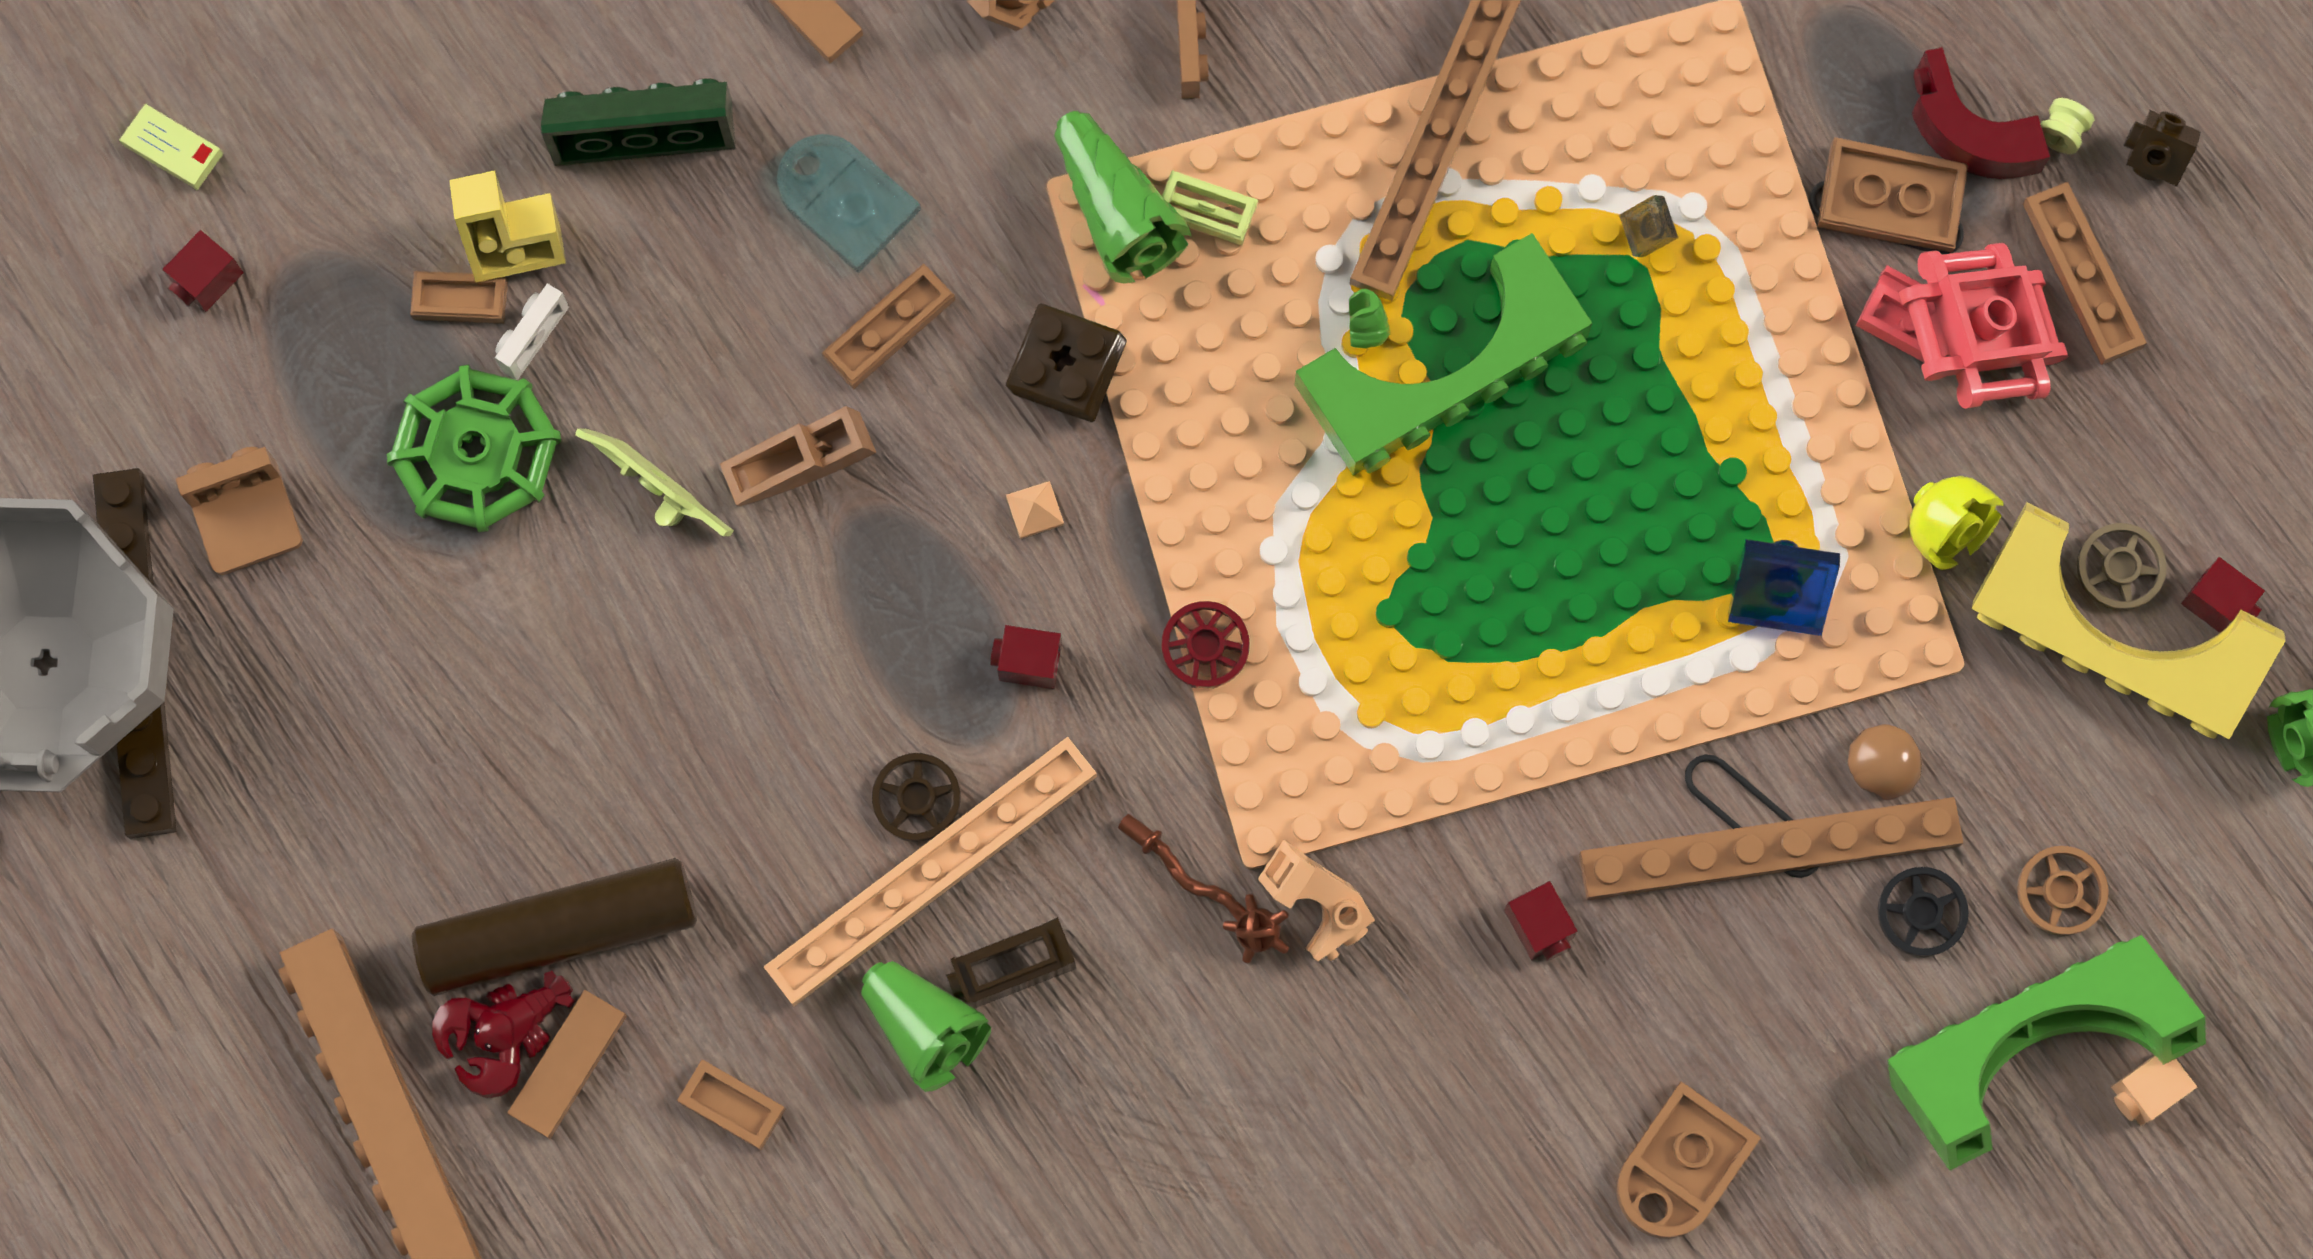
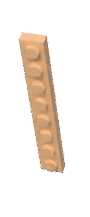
[763,737,1097,1007]

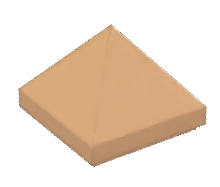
[1006,481,1064,539]

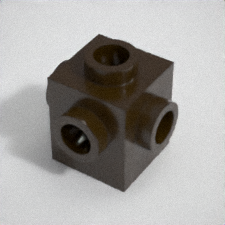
[2124,110,2201,187]

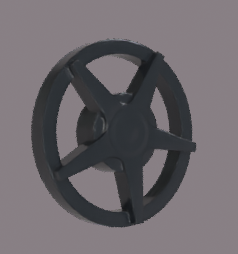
[1878,867,1968,957]

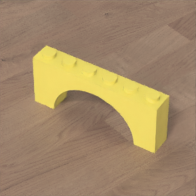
[1972,502,2285,739]

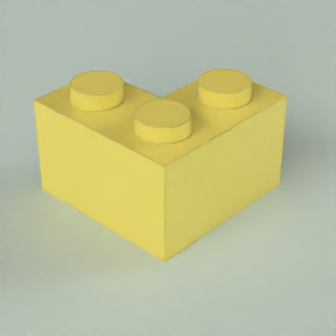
[449,171,566,282]

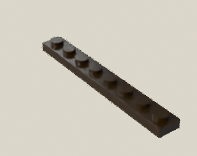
[92,468,177,839]

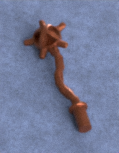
[1118,814,1289,964]

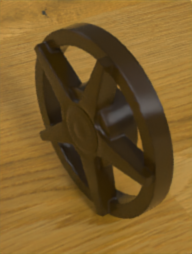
[872,753,961,842]

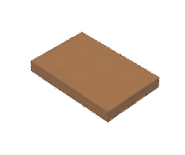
[1817,137,1968,253]

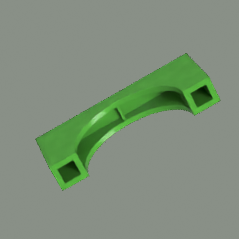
[1295,233,1592,476]
[1887,934,2206,1171]

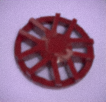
[1161,601,1250,689]

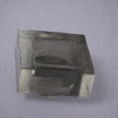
[1619,195,1678,257]

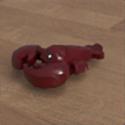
[432,971,575,1098]

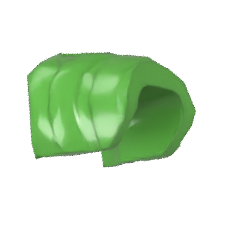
[1349,288,1390,348]

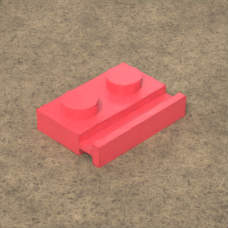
[1856,265,1936,362]

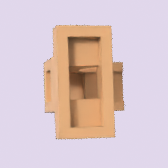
[1258,840,1375,961]

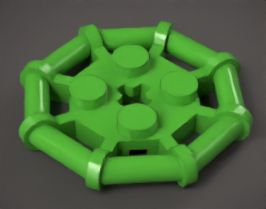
[387,364,561,532]

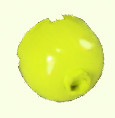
[1909,476,2004,570]

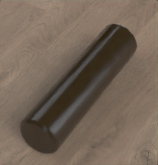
[412,858,697,996]

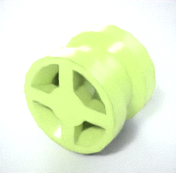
[2041,98,2095,154]

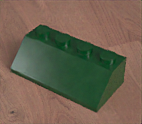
[541,78,736,166]

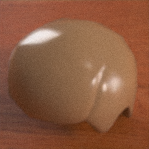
[1848,724,1923,800]

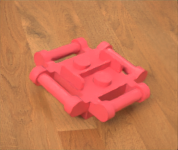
[1899,243,2068,409]

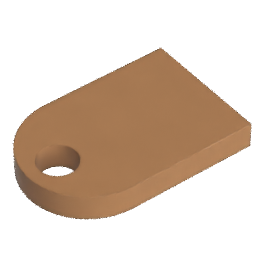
[1616,1081,1761,1239]

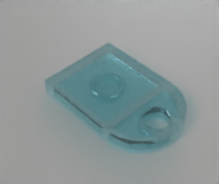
[777,134,921,273]

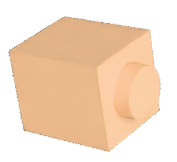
[2111,1055,2197,1126]

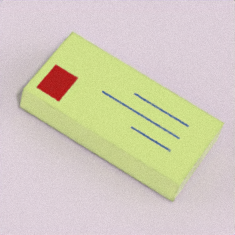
[119,104,223,190]

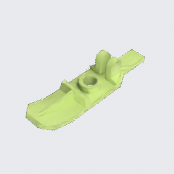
[575,428,734,537]

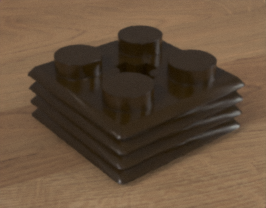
[1006,303,1127,422]

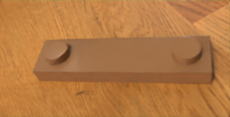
[2023,182,2147,365]

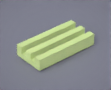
[1162,170,1258,246]

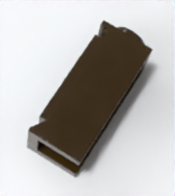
[946,917,1076,1009]

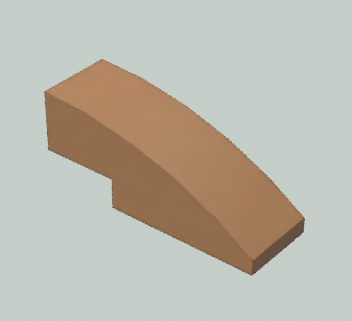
[720,406,876,506]

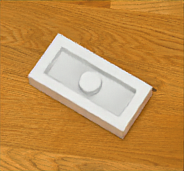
[495,283,569,380]

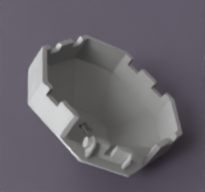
[0,498,174,792]

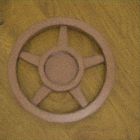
[2017,846,2109,935]

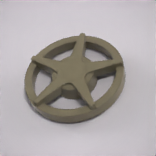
[2077,523,2167,610]

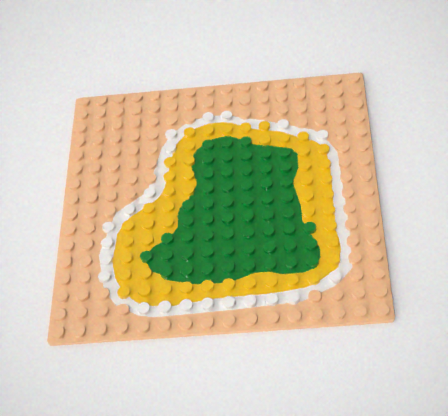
[1047,0,1964,869]

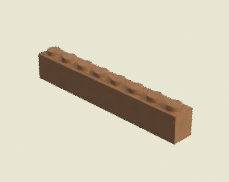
[278,928,482,1259]

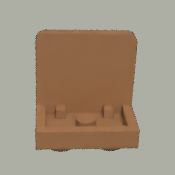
[175,447,303,575]

